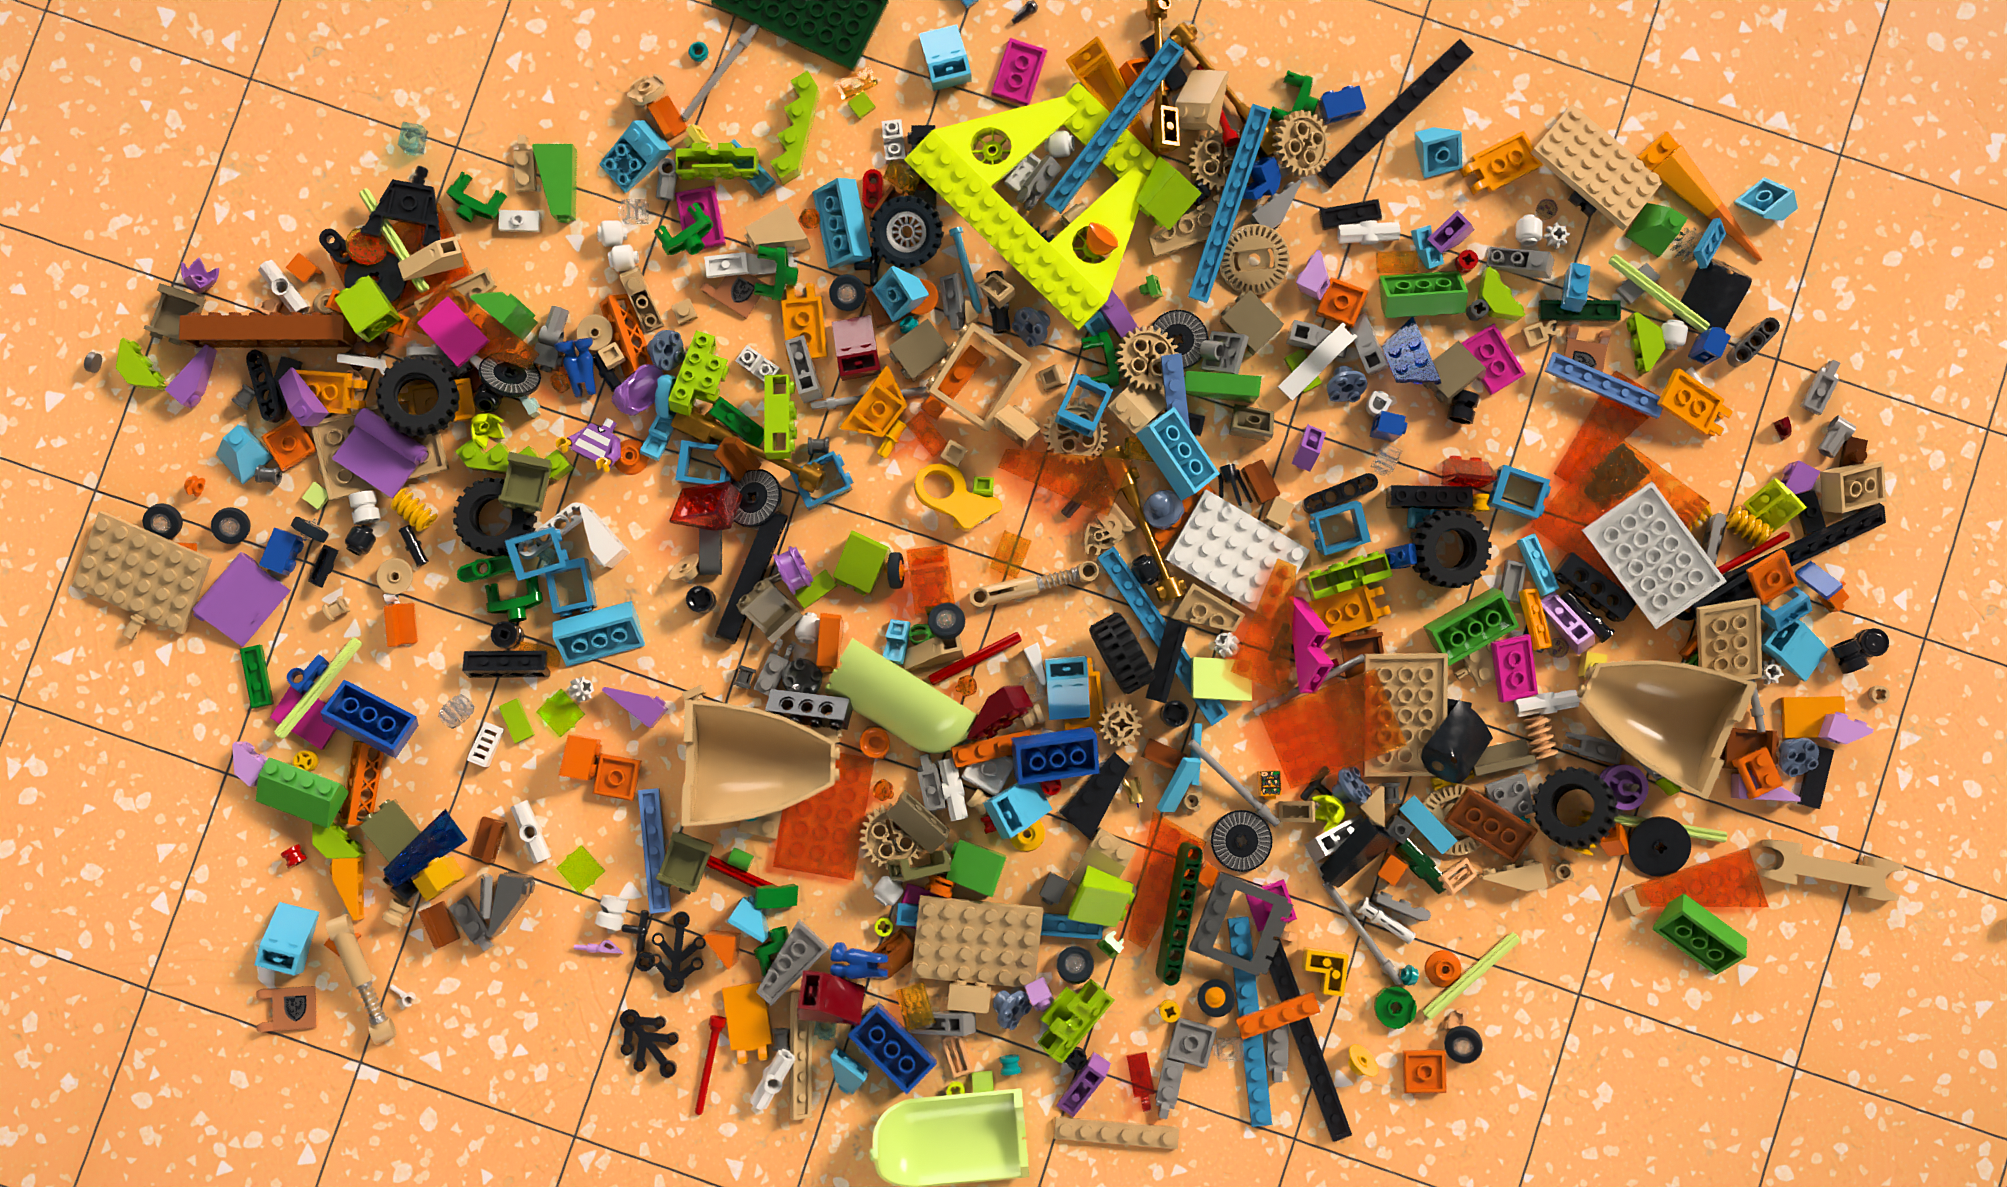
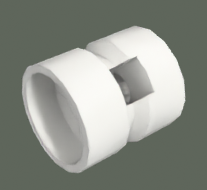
[348,491,381,525]
[595,894,629,930]

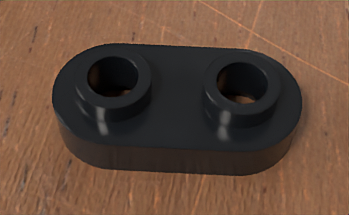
[319,228,355,265]

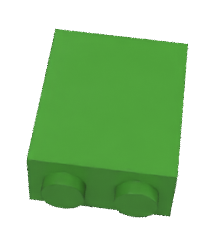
[944,839,1006,897]

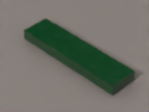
[1539,300,1621,322]

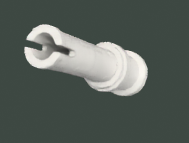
[1355,896,1416,944]

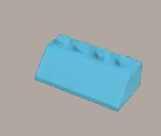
[812,178,872,268]
[1136,407,1220,501]
[553,601,645,667]

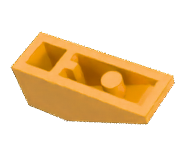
[329,857,364,921]

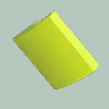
[1743,478,1807,533]

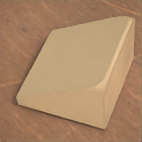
[965,300,979,325]
[1039,364,1068,390]
[1622,885,1651,916]

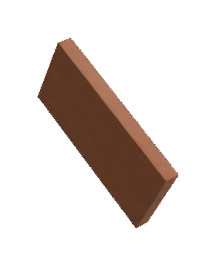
[1444,787,1538,864]

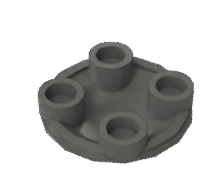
[782,658,823,694]

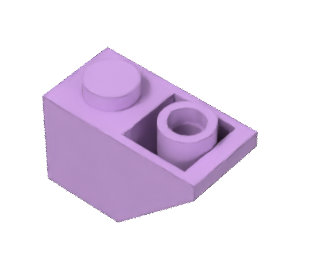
[1296,249,1330,300]
[1818,712,1874,744]
[232,741,268,787]
[1025,977,1055,1012]

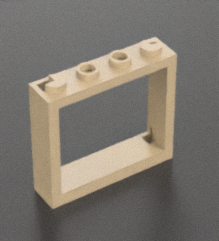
[925,322,1032,432]

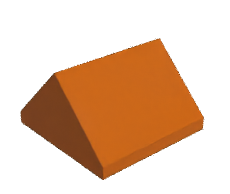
[703,930,741,970]

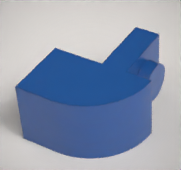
[1243,157,1281,200]

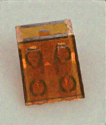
[906,544,955,614]

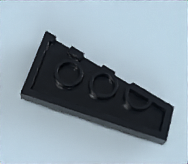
[1060,752,1130,840]

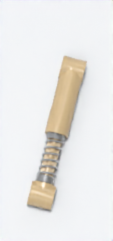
[970,561,1099,608]
[325,914,397,1044]

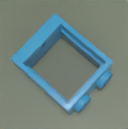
[1055,373,1113,438]
[675,440,732,489]
[790,451,854,510]
[1488,465,1551,520]
[1309,500,1371,556]
[505,526,569,581]
[544,557,597,617]
[1756,586,1813,632]

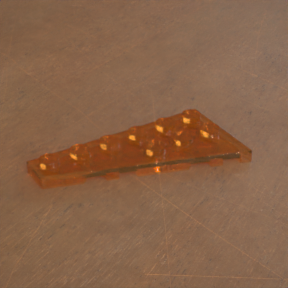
[406,281,540,370]
[1553,371,1657,484]
[998,449,1133,516]
[1230,558,1297,695]
[1128,811,1207,950]
[1631,848,1769,907]

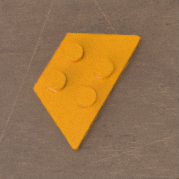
[839,365,907,437]

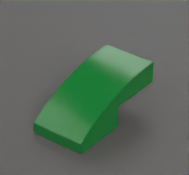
[754,884,798,909]

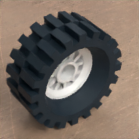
[870,195,944,269]

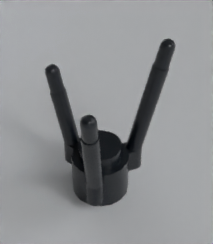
[1218,464,1253,506]

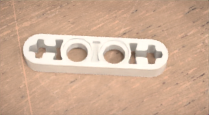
[518,502,583,560]

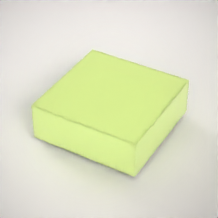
[302,482,329,510]

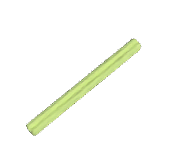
[359,188,429,293]
[1608,254,1710,333]
[274,637,362,739]
[1614,813,1727,843]
[1423,932,1520,1020]

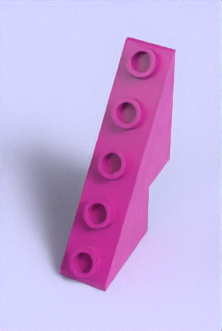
[1287,596,1334,693]

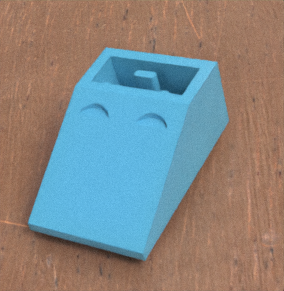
[919,24,972,91]
[599,120,672,193]
[1761,614,1829,682]
[1045,656,1090,720]
[983,782,1052,839]
[254,902,320,975]

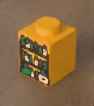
[1257,770,1282,800]

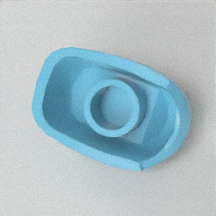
[655,374,677,420]

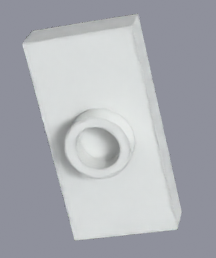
[1004,153,1042,194]
[498,210,541,232]

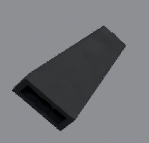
[1319,817,1395,888]

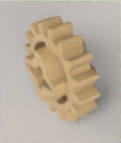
[1097,702,1142,747]

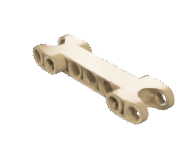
[1757,839,1904,901]

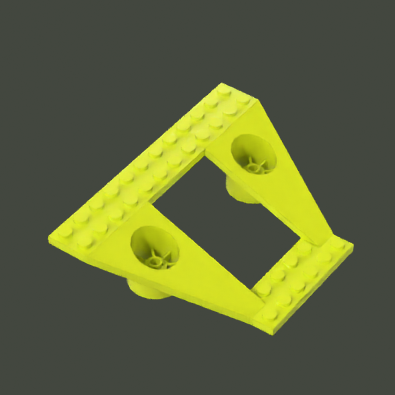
[904,82,1157,331]

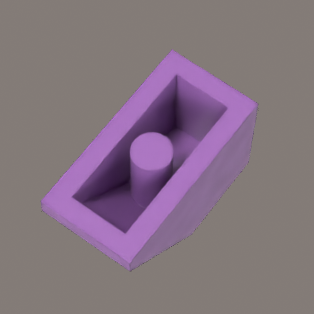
[1427,210,1475,253]
[1292,424,1326,472]

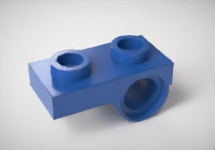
[1385,543,1417,569]
[286,654,329,695]

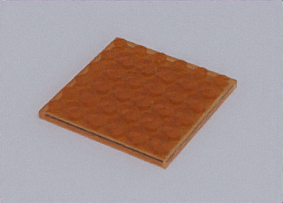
[1531,429,1710,594]

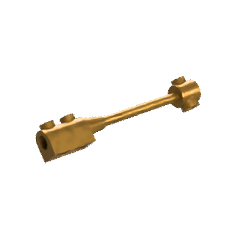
[1145,0,1180,154]
[1169,22,1278,158]
[670,406,826,493]
[1099,445,1187,602]

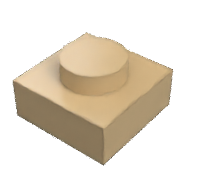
[671,298,698,325]
[597,342,626,370]
[940,439,968,468]
[682,685,707,700]

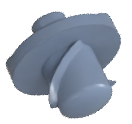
[1012,307,1050,348]
[647,330,685,371]
[1327,366,1367,402]
[1143,490,1185,530]
[1779,738,1819,777]
[1332,766,1371,805]
[993,990,1032,1030]

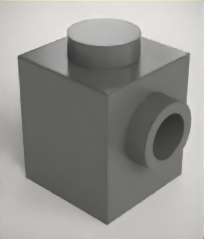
[531,342,565,373]
[439,353,473,378]

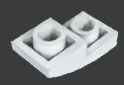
[881,119,906,164]
[735,345,782,382]

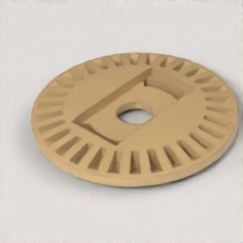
[1219,224,1290,295]
[1423,784,1482,856]

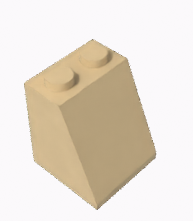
[744,203,811,251]

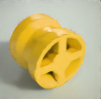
[1469,494,1490,512]
[293,751,319,771]
[1159,999,1181,1023]

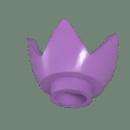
[181,257,219,293]

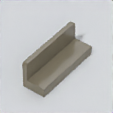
[1471,739,1536,776]
[886,790,950,854]

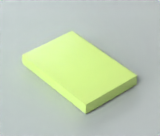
[1191,657,1252,702]

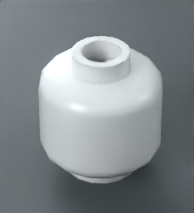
[1044,131,1075,158]
[1516,214,1543,246]
[597,220,627,247]
[608,245,639,272]
[1661,319,1688,350]
[794,612,820,644]
[873,876,904,907]

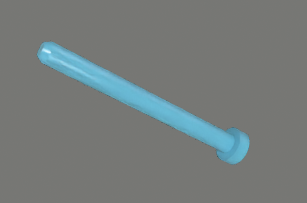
[949,227,982,314]

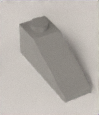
[785,335,823,404]
[1304,814,1364,863]
[910,1011,976,1036]

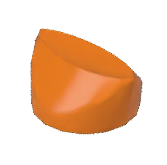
[1086,222,1118,256]
[859,726,890,759]

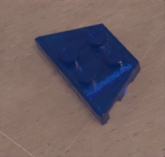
[1382,317,1441,385]

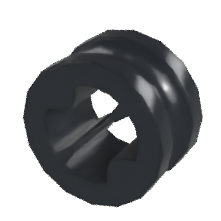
[635,952,655,972]

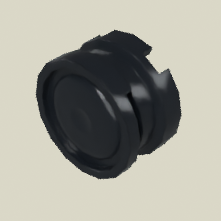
[1855,628,1889,657]

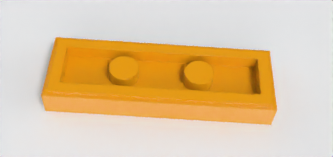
[1518,588,1553,651]

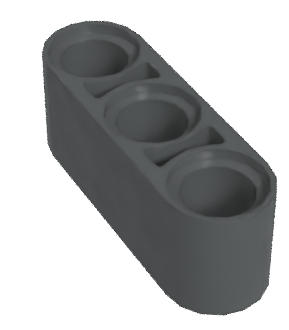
[1726,317,1780,367]
[699,517,722,575]

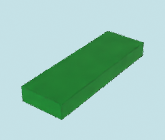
[708,396,764,447]
[240,644,274,709]

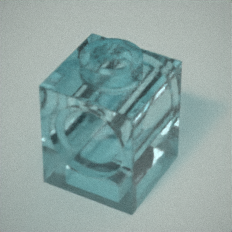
[398,122,428,156]
[814,1021,838,1040]

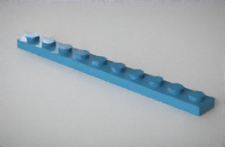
[1044,37,1185,214]
[1188,104,1272,303]
[1097,546,1229,726]
[896,903,1103,940]
[1227,916,1273,1127]

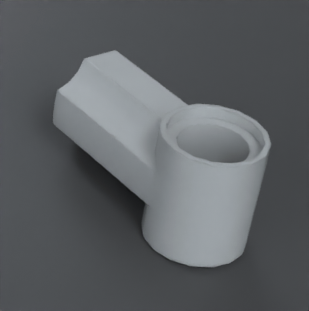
[656,158,678,201]
[538,306,569,347]
[1817,415,1856,458]

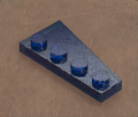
[383,808,468,887]

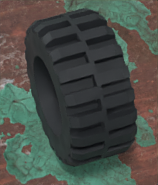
[376,356,460,438]
[453,477,537,557]
[1410,510,1492,588]
[1089,613,1155,694]
[1532,767,1618,849]

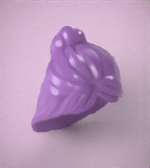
[612,364,664,416]

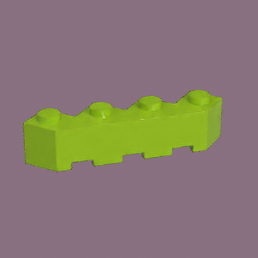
[770,70,820,185]
[455,439,574,481]

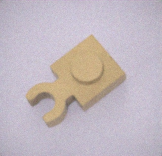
[1521,320,1560,348]

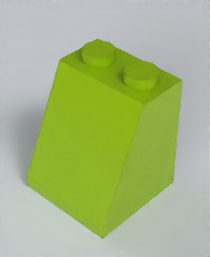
[1136,156,1202,230]
[334,275,402,342]
[833,530,891,596]
[1068,865,1135,927]

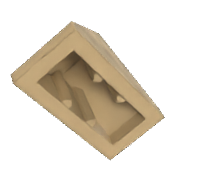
[979,273,1015,309]
[1356,786,1385,827]
[1279,800,1315,822]

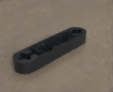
[246,349,283,423]
[1302,473,1378,514]

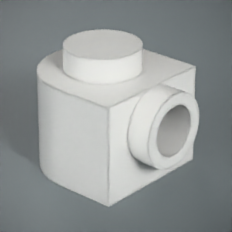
[1366,390,1392,417]

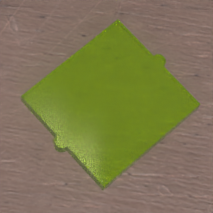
[536,688,585,737]
[556,845,605,894]

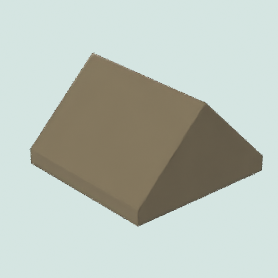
[1229,404,1274,442]

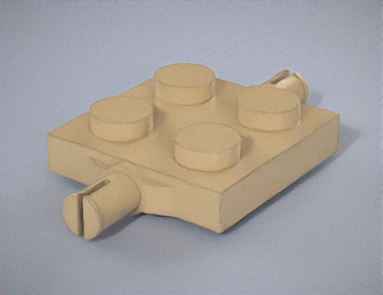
[1454,638,1500,687]

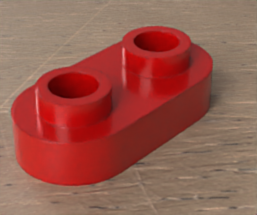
[862,169,883,210]

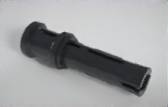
[1560,589,1615,643]

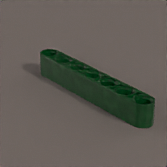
[1156,841,1203,986]

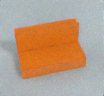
[646,95,688,141]
[384,603,418,647]

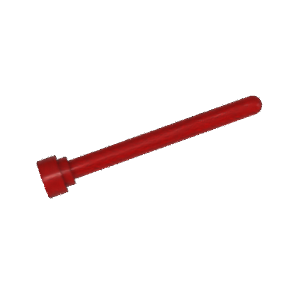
[1196,63,1240,147]
[1717,531,1790,574]
[695,1015,726,1115]

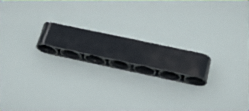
[715,511,788,644]

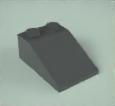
[487,871,535,938]

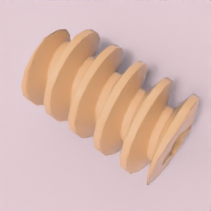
[1523,715,1558,760]

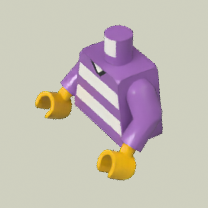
[556,418,621,472]

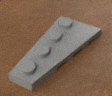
[756,919,829,1006]

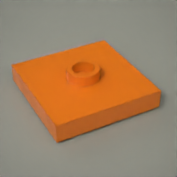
[1315,277,1369,328]
[261,417,317,471]
[1746,549,1798,605]
[592,753,642,801]
[1403,1050,1447,1093]

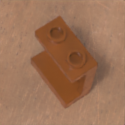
[1339,629,1384,687]
[1719,728,1779,770]

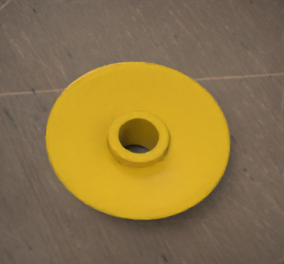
[1009,820,1045,852]
[1348,1044,1379,1077]

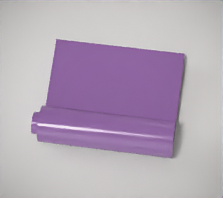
[332,408,428,499]
[192,552,291,647]

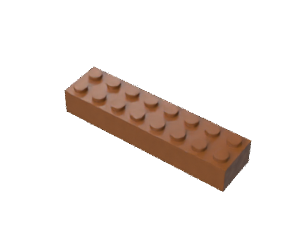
[179,312,357,348]

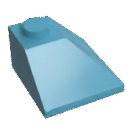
[1414,127,1463,178]
[1734,177,1798,221]
[872,266,929,322]
[216,424,273,485]
[727,896,770,943]
[830,1046,869,1095]

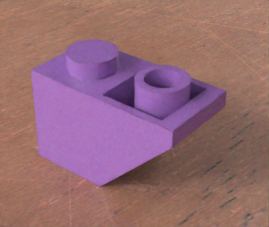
[1780,460,1820,494]

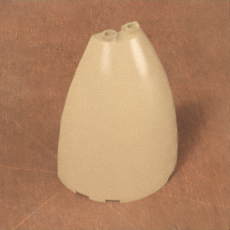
[1576,660,1757,800]
[681,700,840,826]

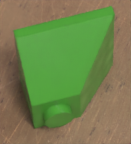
[1625,203,1688,257]

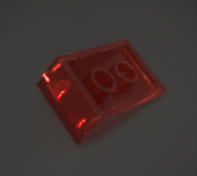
[1441,456,1498,488]
[669,481,743,531]

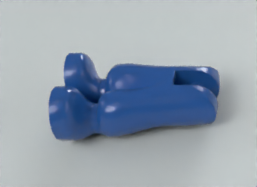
[554,338,596,397]
[830,942,888,979]

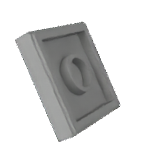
[479,873,493,919]
[1166,1017,1217,1069]

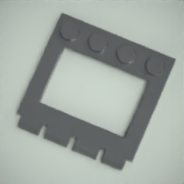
[1188,871,1294,976]

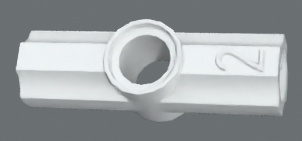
[1337,221,1401,245]
[258,259,310,315]
[1513,690,1580,717]
[938,758,968,821]
[510,800,552,864]
[750,1049,795,1110]

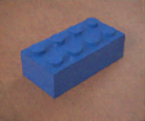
[320,679,419,759]
[1011,727,1100,785]
[848,1002,937,1095]

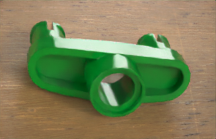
[1269,70,1319,122]
[446,171,507,223]
[654,203,713,255]
[754,245,799,301]
[1081,331,1121,388]
[457,556,514,583]
[485,575,543,622]
[754,926,789,976]

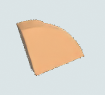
[255,299,284,315]
[1281,930,1298,942]
[1445,1007,1467,1029]

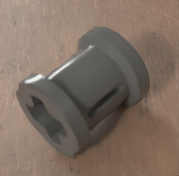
[1466,299,1489,321]
[231,384,256,410]
[808,437,829,455]
[255,465,282,485]
[733,665,756,689]
[1382,782,1401,804]
[772,1028,790,1052]

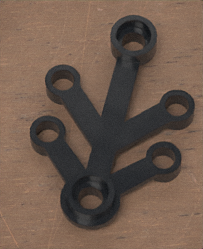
[649,911,706,993]
[620,1009,679,1078]

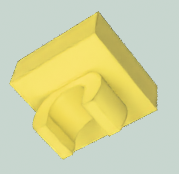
[683,124,711,147]

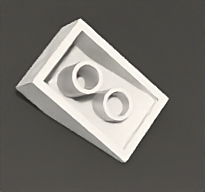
[579,503,631,569]

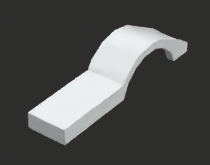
[704,247,798,278]
[1278,323,1357,401]
[337,353,415,383]

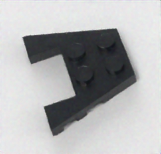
[360,179,441,247]

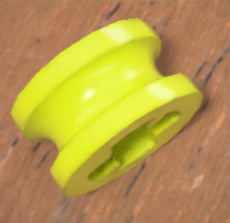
[875,917,893,937]
[947,1081,965,1095]

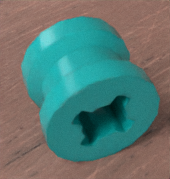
[999,1054,1021,1075]

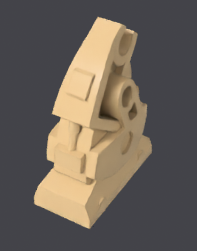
[1084,497,1136,556]

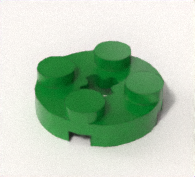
[1374,986,1417,1029]

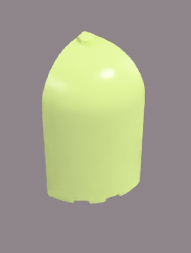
[825,638,978,754]
[869,1088,1030,1187]

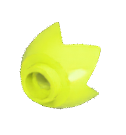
[470,413,505,449]
[1312,795,1346,832]

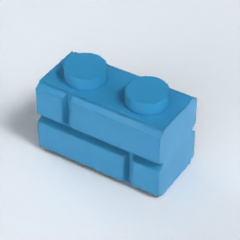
[1560,262,1591,312]

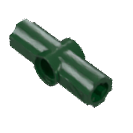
[1394,838,1449,894]

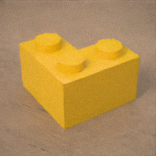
[413,856,467,902]
[1301,947,1349,997]

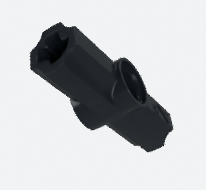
[986,270,1010,334]

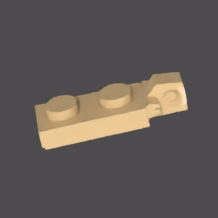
[513,135,537,192]

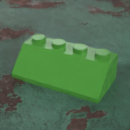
[1379,271,1468,318]
[470,292,538,341]
[1423,587,1519,666]
[256,757,349,829]
[1652,893,1747,975]

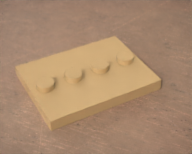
[1696,598,1762,680]

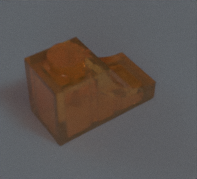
[906,411,948,457]

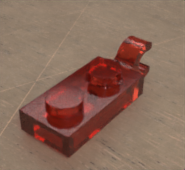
[1126,1051,1155,1112]

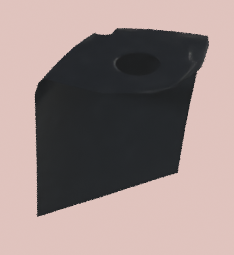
[1673,258,1752,331]
[1421,700,1493,784]

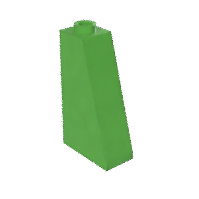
[532,144,577,223]
[1184,371,1262,404]

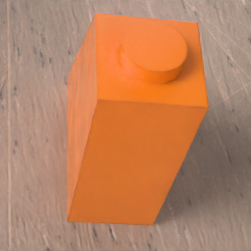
[817,613,844,673]

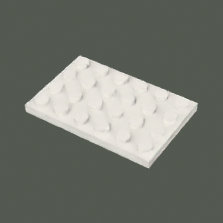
[1582,481,1727,629]
[1165,489,1310,621]

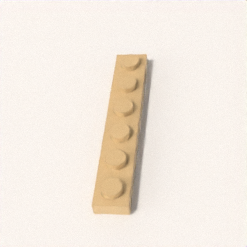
[789,992,812,1120]
[1054,1116,1180,1149]

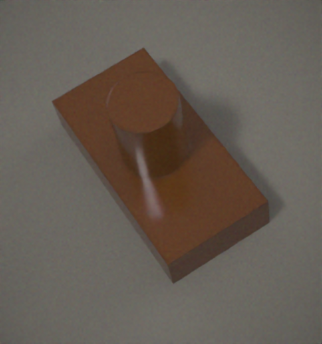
[346,335,389,372]
[1839,436,1868,467]

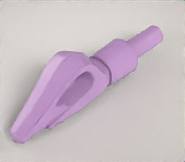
[574,940,624,954]

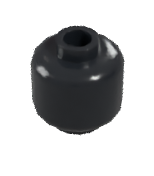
[474,384,503,413]
[345,525,376,556]
[1131,554,1160,585]

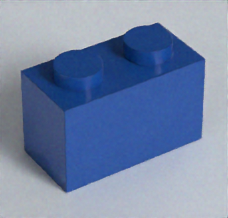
[1318,85,1366,125]
[1688,327,1731,365]
[1370,411,1407,442]
[259,527,304,575]

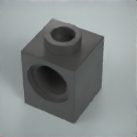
[1385,814,1414,844]
[1039,872,1069,905]

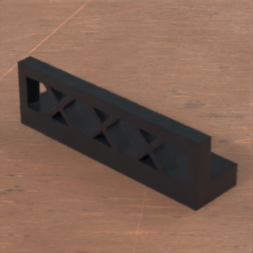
[1690,572,1756,623]
[1145,619,1188,704]
[462,651,551,678]

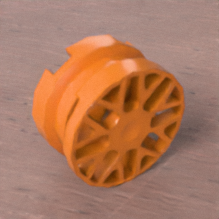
[924,874,956,898]

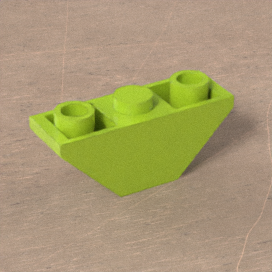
[1478,266,1526,321]
[1626,312,1666,376]
[116,337,167,391]
[312,822,366,859]

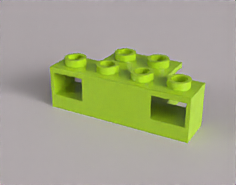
[676,142,759,180]
[668,330,729,416]
[764,374,797,459]
[1305,551,1393,601]
[1037,978,1115,1064]

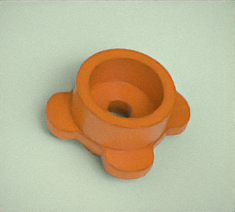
[184,475,206,497]

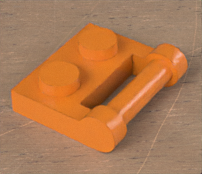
[1732,747,1783,800]

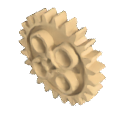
[1272,110,1332,177]
[1188,130,1241,194]
[1115,325,1178,391]
[1043,400,1108,467]
[860,803,923,870]

